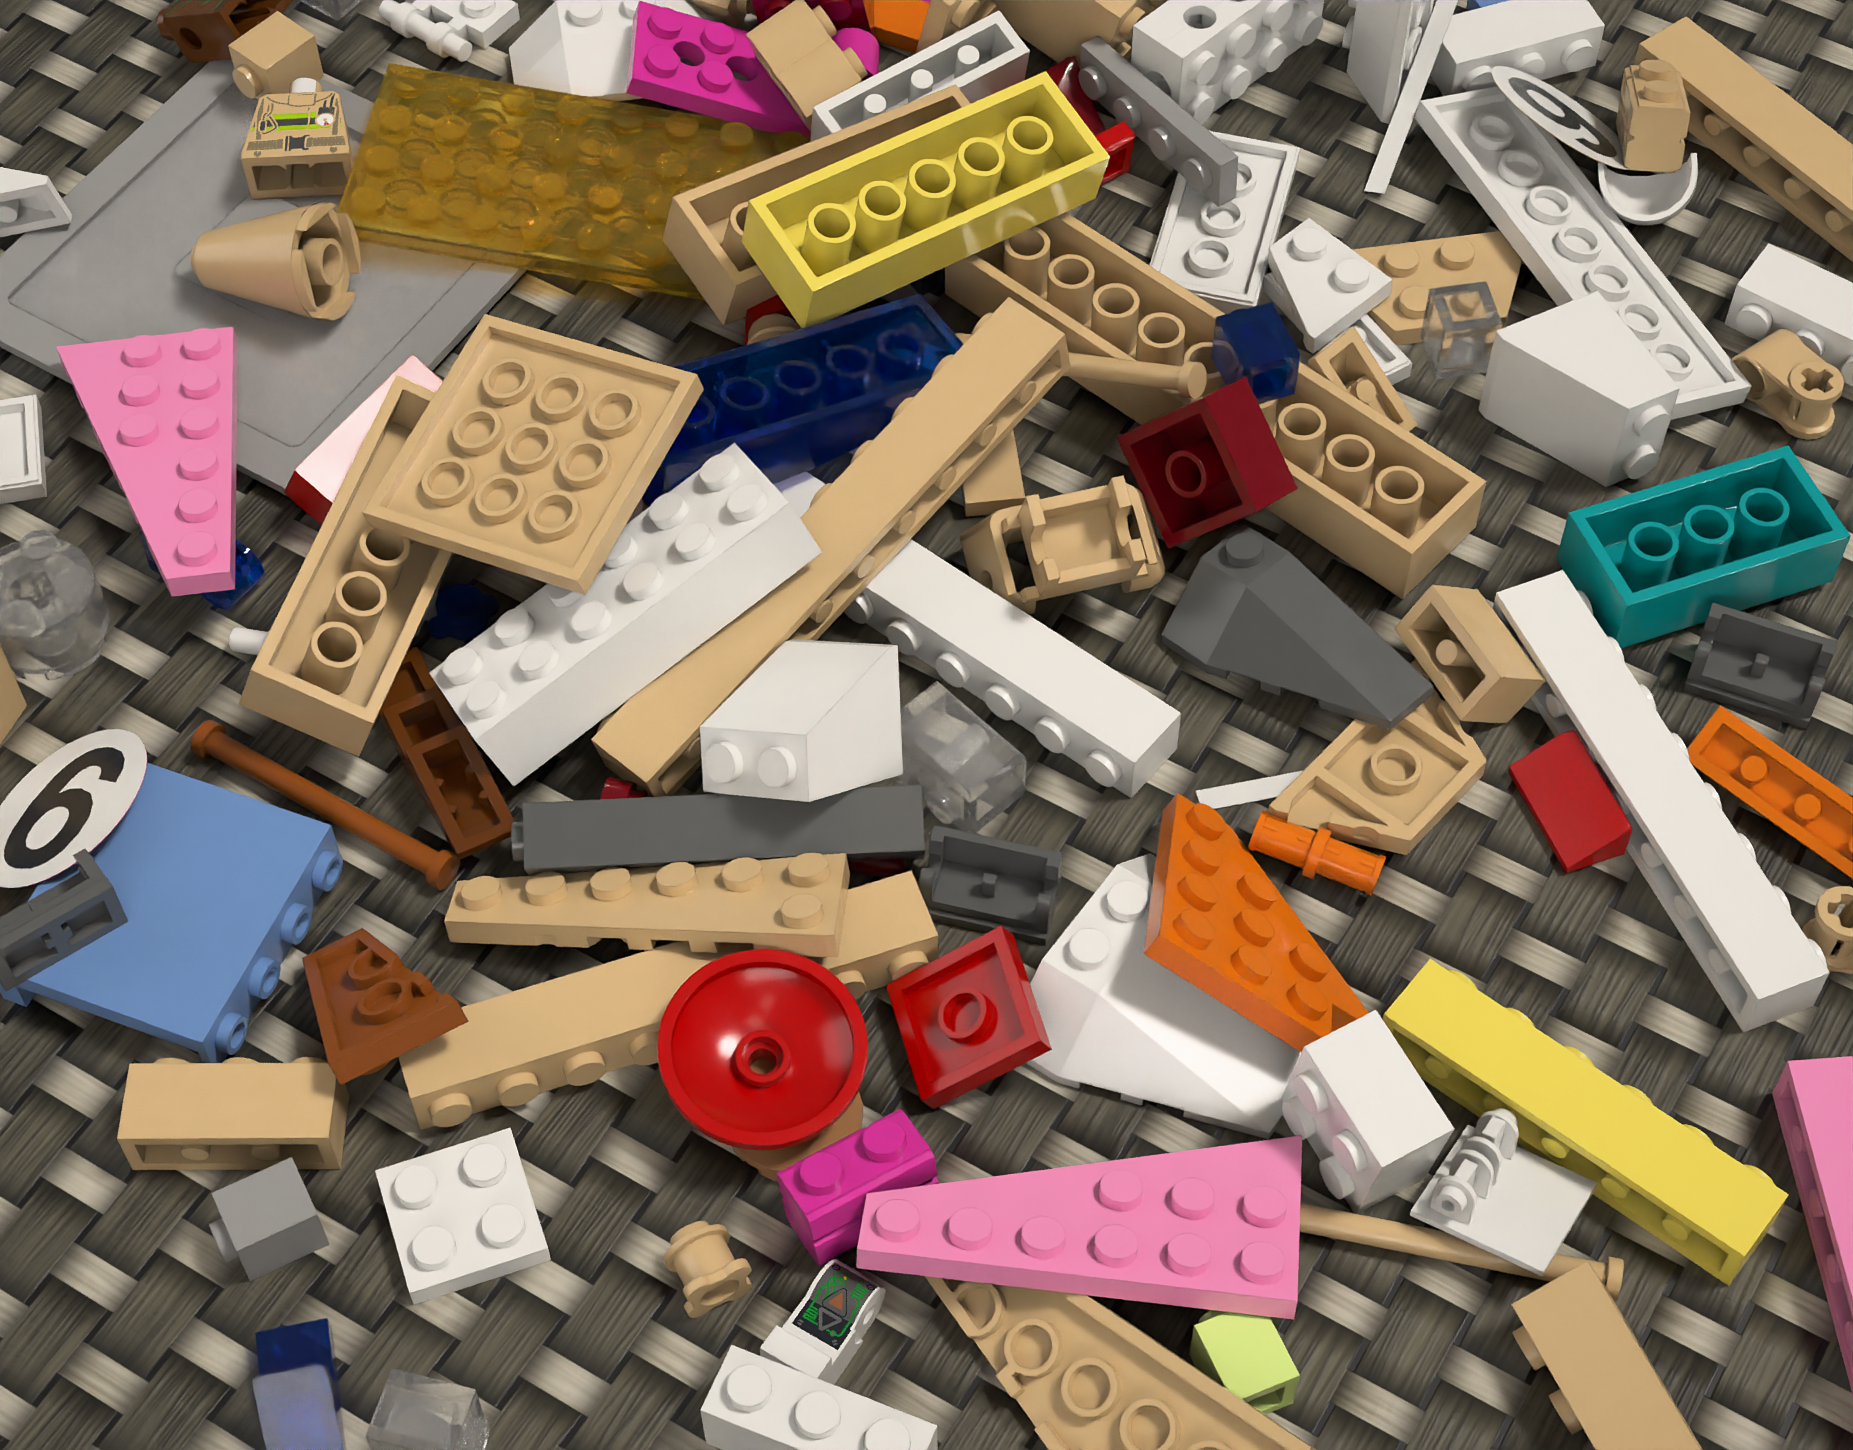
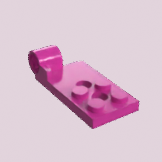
[626,0,879,143]

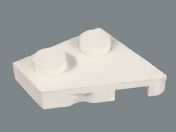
[1268,218,1393,354]

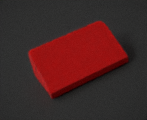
[1508,729,1632,873]

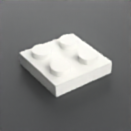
[375,1128,551,1305]

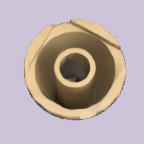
[191,203,361,321]

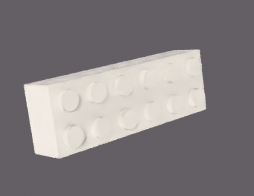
[429,443,822,786]

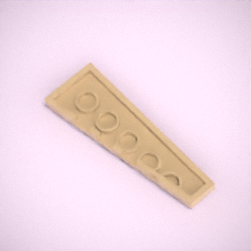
[444,853,850,957]

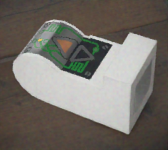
[760,1259,886,1385]

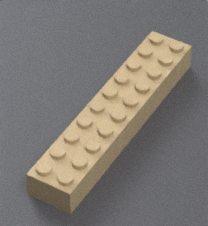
[945,212,1487,599]

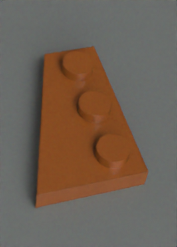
[302,928,469,1085]

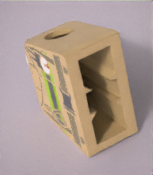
[241,78,359,199]

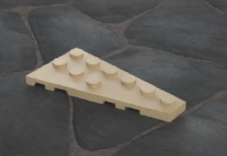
[925,1276,1316,1450]

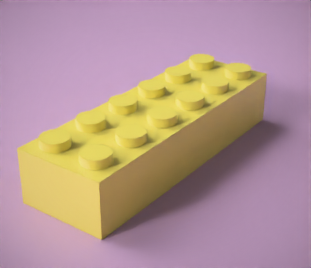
[742,71,1110,332]

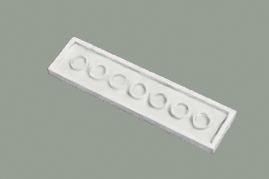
[1414,86,1752,420]

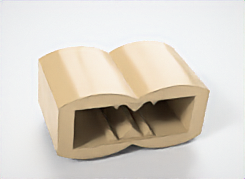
[746,0,868,131]

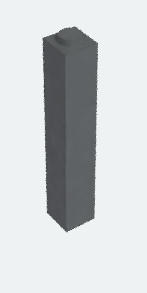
[511,785,925,876]

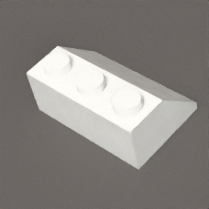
[1342,0,1434,124]

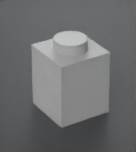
[209,1157,330,1281]

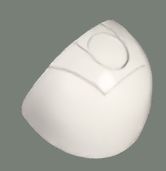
[1598,153,1698,225]

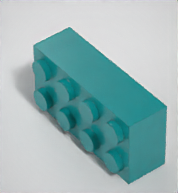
[1556,446,1851,648]

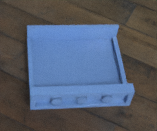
[0,763,343,1063]

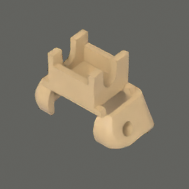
[959,475,1165,615]

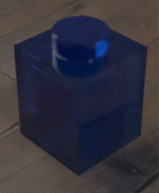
[1211,302,1301,404]

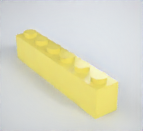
[1382,959,1789,1286]

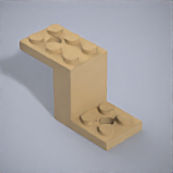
[915,0,1168,69]

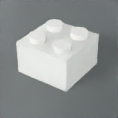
[1281,1010,1454,1214]

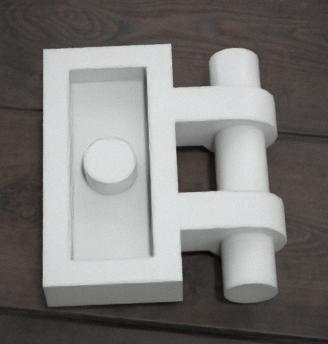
[379,0,520,62]

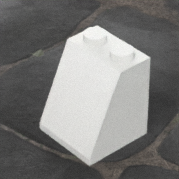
[1478,291,1680,487]
[700,639,903,802]

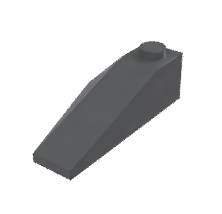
[1161,524,1434,730]

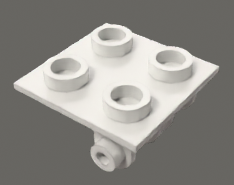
[1410,1108,1597,1276]

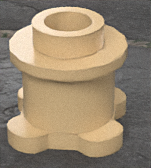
[663,1221,752,1318]

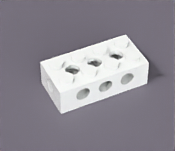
[1131,0,1324,125]

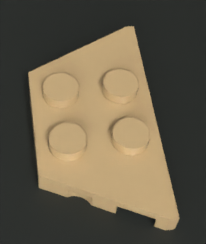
[1352,231,1522,345]
[1268,659,1487,855]

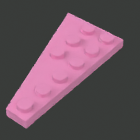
[56,327,238,597]
[856,1135,1302,1320]

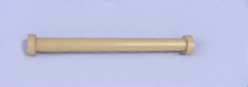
[948,333,1207,399]
[1300,1203,1624,1302]

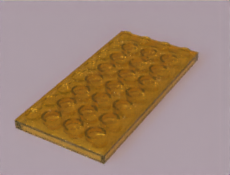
[337,63,811,300]

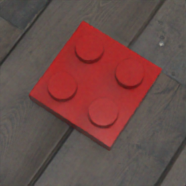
[886,925,1052,1109]

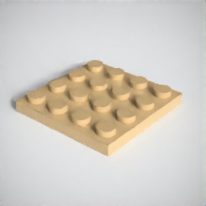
[362,314,704,595]

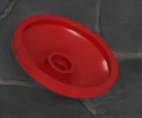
[657,949,868,1150]

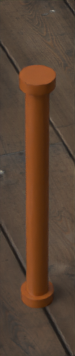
[191,720,461,890]

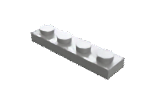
[1079,36,1238,207]

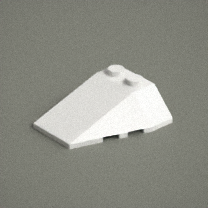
[1026,854,1333,1139]

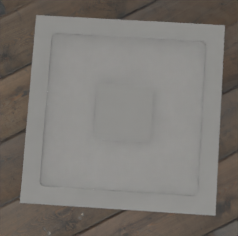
[0,59,585,496]

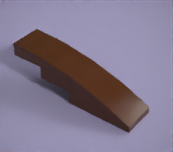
[378,646,515,860]

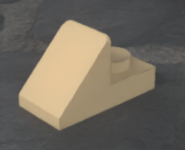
[1308,326,1418,431]

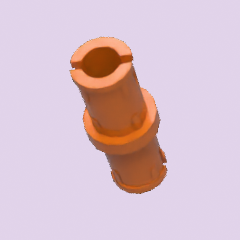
[1248,810,1386,896]

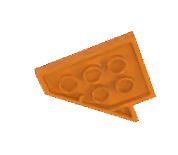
[1143,793,1369,1053]

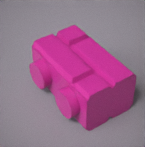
[776,1109,939,1266]

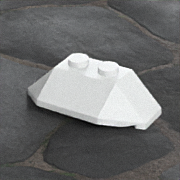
[509,0,721,107]

